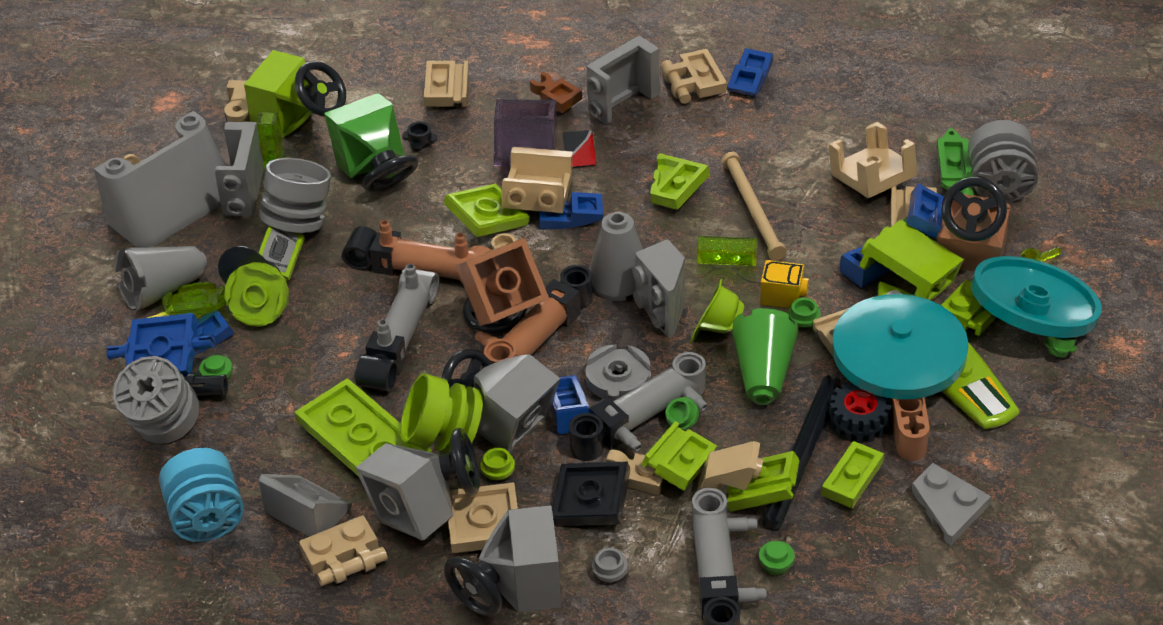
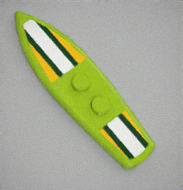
[878,282,1020,430]

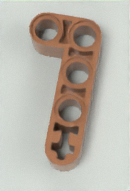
[890,397,930,461]

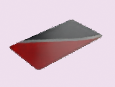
[563,130,596,167]

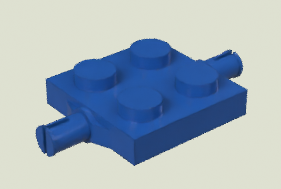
[106,313,216,376]

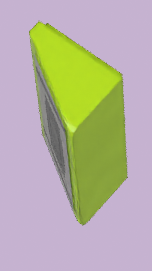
[259,226,305,281]

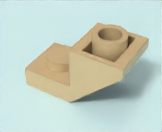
[697,441,763,491]

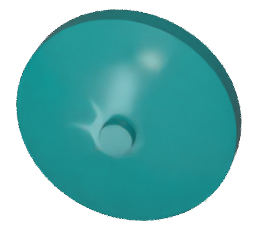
[971,256,1102,338]
[832,294,968,399]

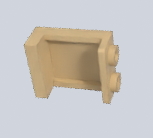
[502,147,573,213]

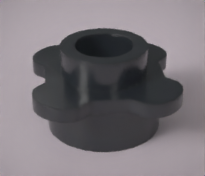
[402,121,437,149]

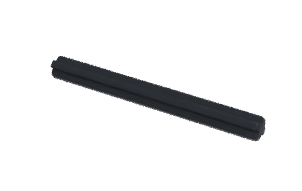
[763,375,840,530]

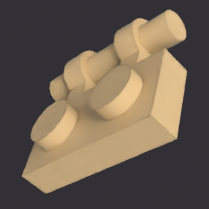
[661,49,727,104]
[299,515,388,586]

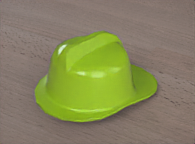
[690,278,744,344]

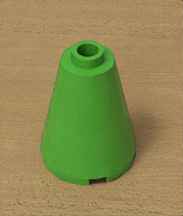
[732,308,798,405]

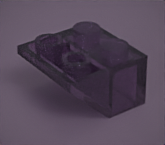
[494,99,557,166]

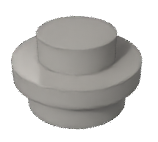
[592,548,628,582]

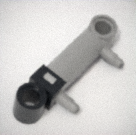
[355,264,439,392]
[569,352,707,461]
[692,488,767,625]

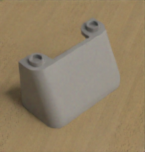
[94,111,226,247]

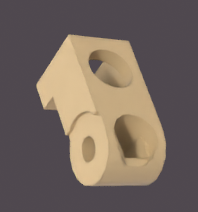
[224,80,250,122]

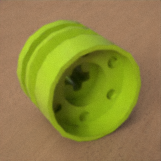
[400,373,483,453]

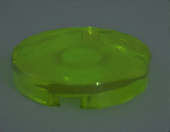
[162,282,226,316]

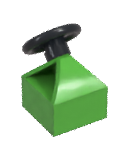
[324,93,419,191]

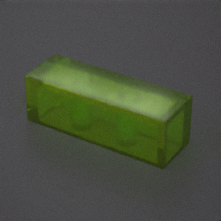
[256,113,285,168]
[697,236,757,266]

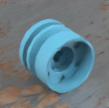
[158,448,244,542]

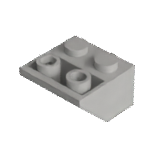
[632,239,685,338]

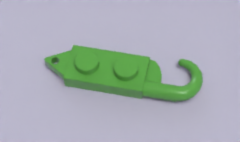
[936,127,974,195]

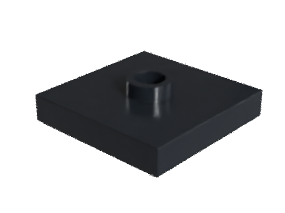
[552,461,630,526]

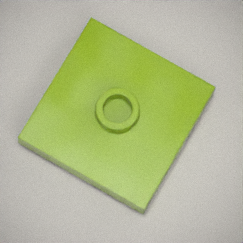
[444,184,530,237]

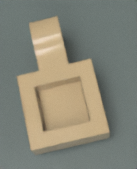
[606,450,665,495]

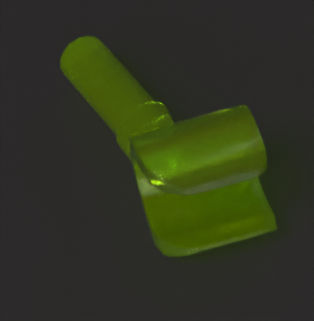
[1021,247,1062,262]

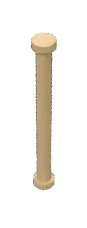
[722,152,787,261]

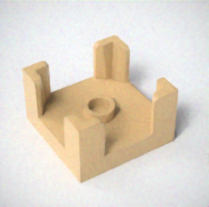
[829,122,917,198]

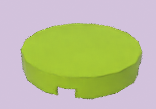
[224,262,289,327]

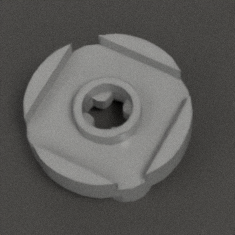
[585,344,651,401]

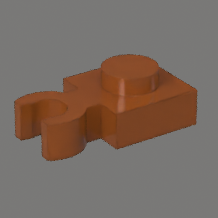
[530,72,582,113]

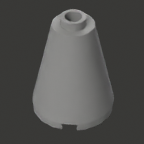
[589,212,643,301]
[114,246,207,310]

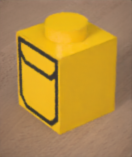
[760,260,809,308]

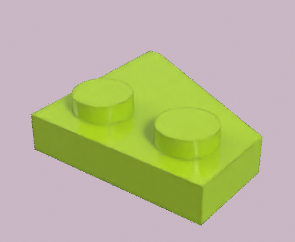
[650,153,710,210]

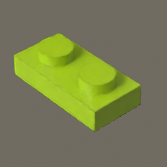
[821,441,884,509]

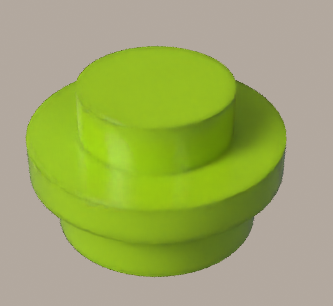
[480,448,515,480]

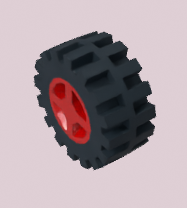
[829,382,891,443]

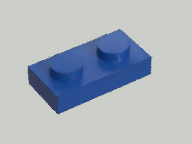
[907,183,944,238]

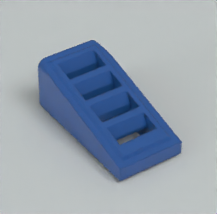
[840,246,890,288]
[551,375,589,434]

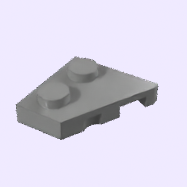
[912,463,991,546]

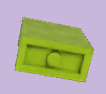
[859,219,964,301]

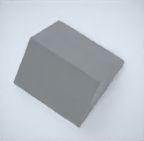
[259,474,352,537]

